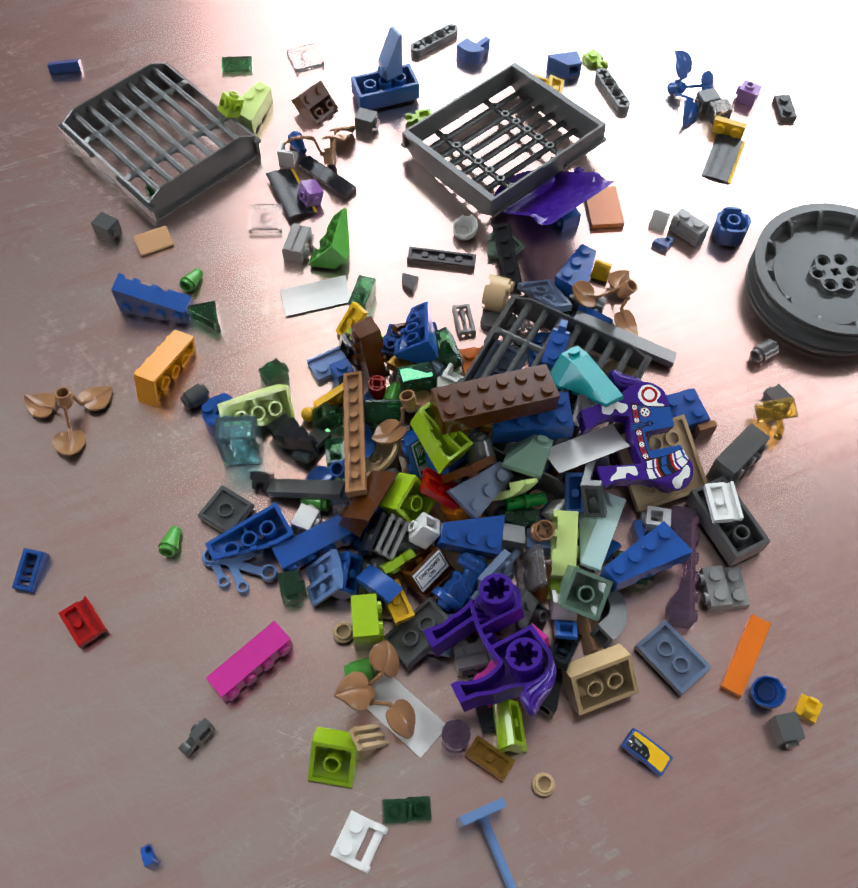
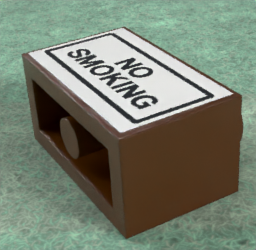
[399,545,450,594]

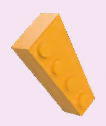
[133,330,195,408]

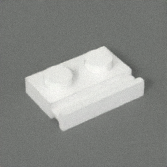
[703,481,744,524]

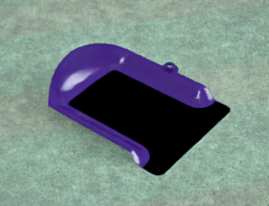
[494,167,615,225]

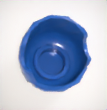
[751,675,787,709]

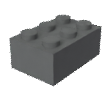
[706,423,770,485]

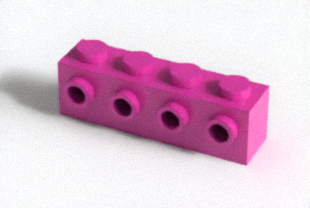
[206,620,293,703]

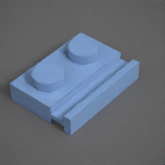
[307,346,346,383]

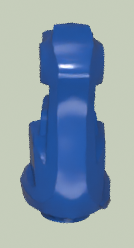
[432,551,488,613]

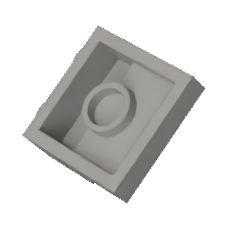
[697,565,750,612]

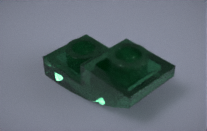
[382,796,432,825]

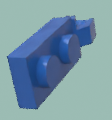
[541,319,570,368]

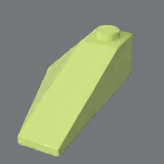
[217,384,296,426]

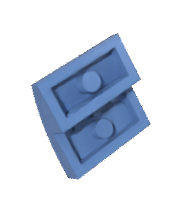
[305,549,343,606]

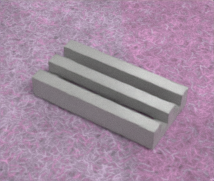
[452,303,476,338]
[373,513,410,560]

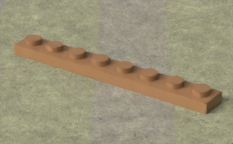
[343,371,367,497]

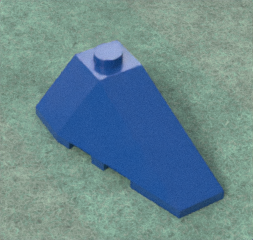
[394,301,438,364]
[205,502,295,561]

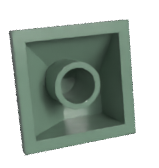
[501,434,554,479]
[558,565,613,622]

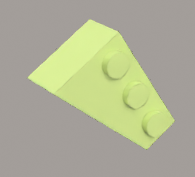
[235,81,273,134]
[549,510,579,581]

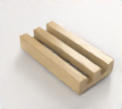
[349,723,389,751]

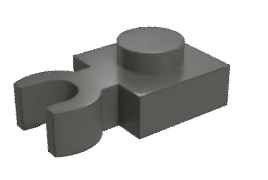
[178,718,215,757]

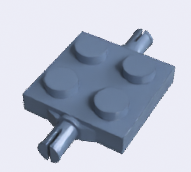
[469,548,521,601]

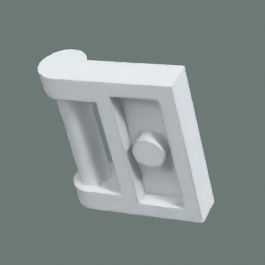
[330,810,389,874]

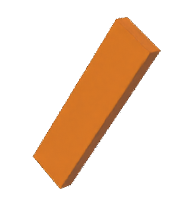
[720,614,771,698]

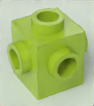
[217,90,244,118]

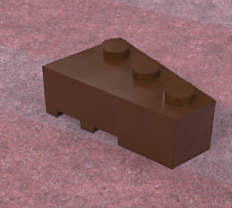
[350,316,390,379]

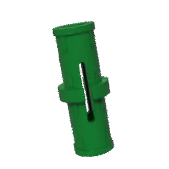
[504,492,547,511]

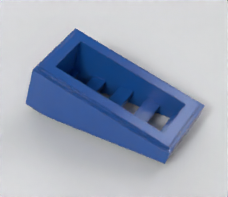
[12,548,48,593]

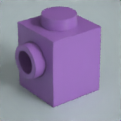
[735,80,762,107]
[297,179,324,207]

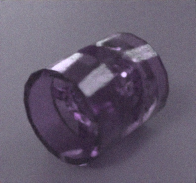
[441,719,471,756]

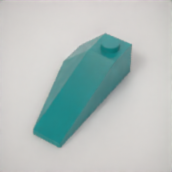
[550,345,624,407]

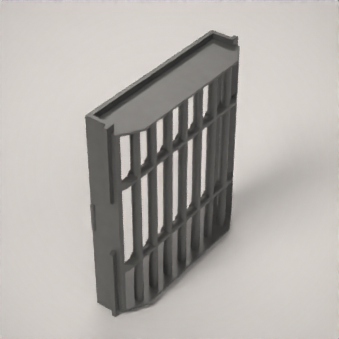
[57,62,261,223]
[400,62,607,218]
[457,294,653,501]

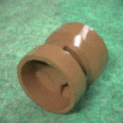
[529,520,555,542]

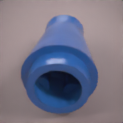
[287,130,307,155]

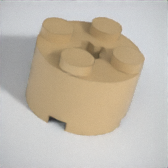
[481,274,515,313]

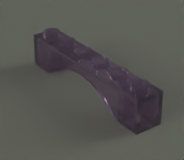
[665,505,699,629]

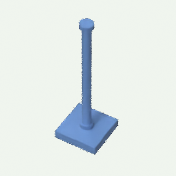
[456,798,517,888]

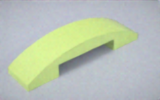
[493,478,538,501]

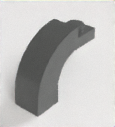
[590,573,627,649]

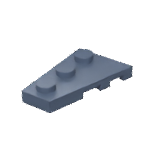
[517,279,573,313]
[446,461,513,519]

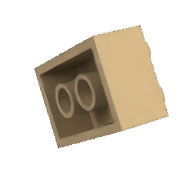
[561,643,639,715]

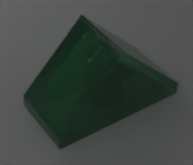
[187,301,221,333]
[325,438,345,468]

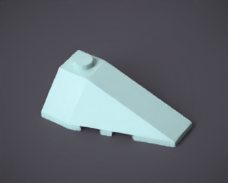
[578,492,626,573]

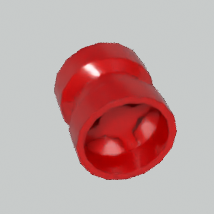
[368,375,386,401]

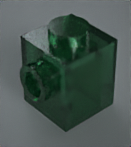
[258,358,289,387]
[312,402,343,433]
[278,569,307,605]

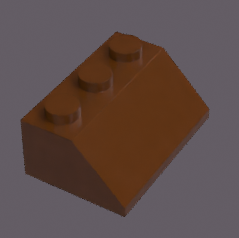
[339,470,397,537]

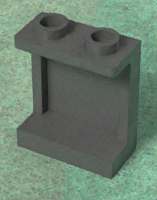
[580,455,613,517]

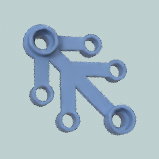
[202,549,278,595]

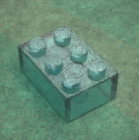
[214,415,264,467]

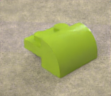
[492,699,528,754]

